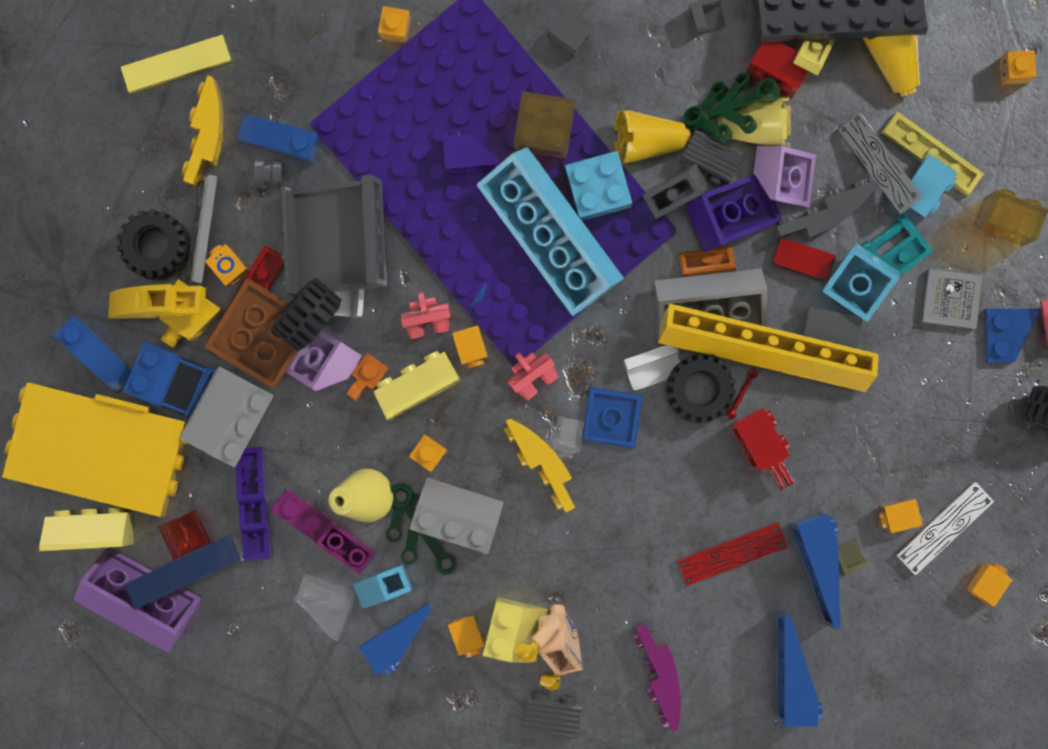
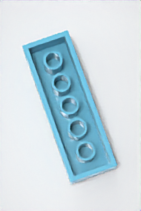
[477,147,624,316]

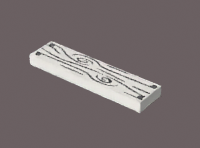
[896,482,994,575]

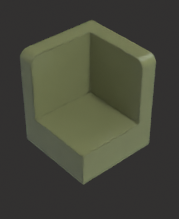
[838,539,870,576]

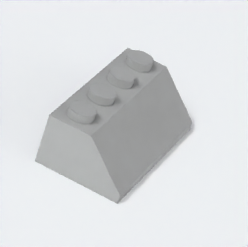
[654,268,767,330]

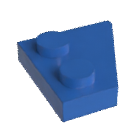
[985,308,1039,363]

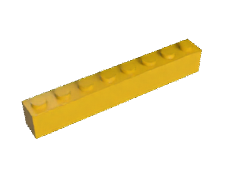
[658,304,879,392]

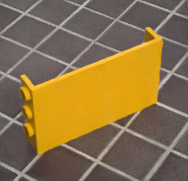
[2,382,188,517]

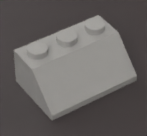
[179,366,274,467]
[410,477,504,554]

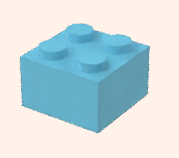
[564,151,632,221]
[822,242,900,322]

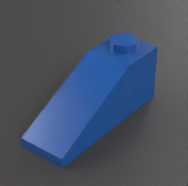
[236,114,321,164]
[54,316,132,394]
[359,602,433,676]

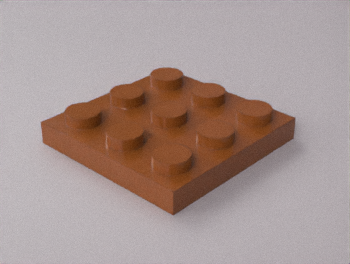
[204,278,298,389]

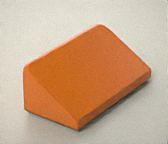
[678,246,736,277]

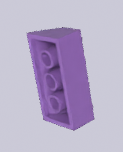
[74,547,201,653]

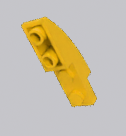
[181,75,224,188]
[108,284,206,319]
[504,419,575,513]

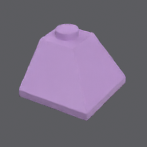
[754,146,816,208]
[285,331,362,391]

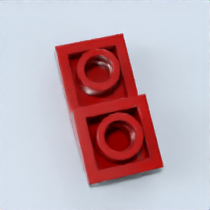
[773,238,836,281]

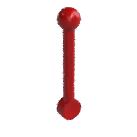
[726,368,758,419]

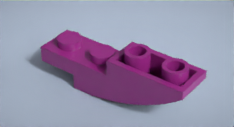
[270,487,375,575]
[633,622,681,733]

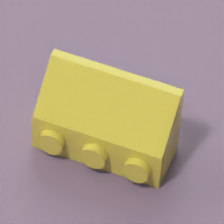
[373,350,461,420]
[39,507,134,551]

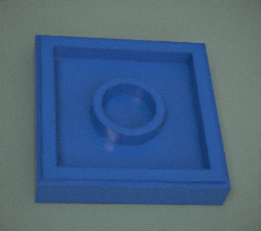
[582,387,643,448]

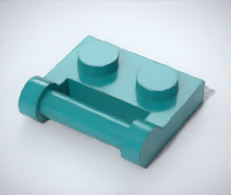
[860,214,933,277]

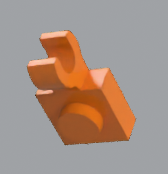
[346,353,389,401]

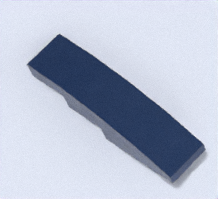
[124,535,241,609]

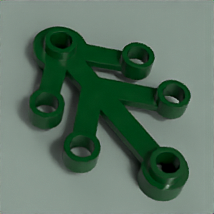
[683,72,780,143]
[386,483,457,575]

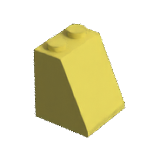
[483,597,549,663]

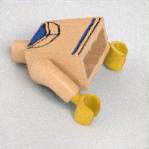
[515,605,583,691]

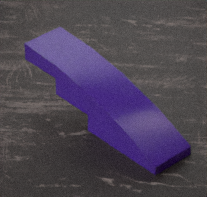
[236,447,271,562]

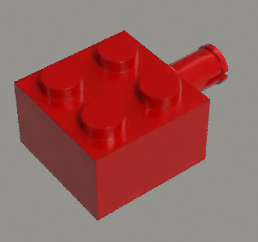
[729,408,795,491]

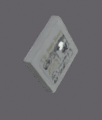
[921,269,983,329]

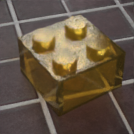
[514,91,576,158]
[973,189,1048,246]

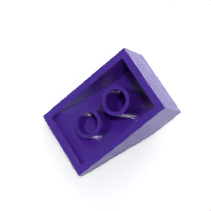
[685,174,782,253]

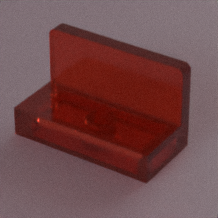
[158,510,211,561]

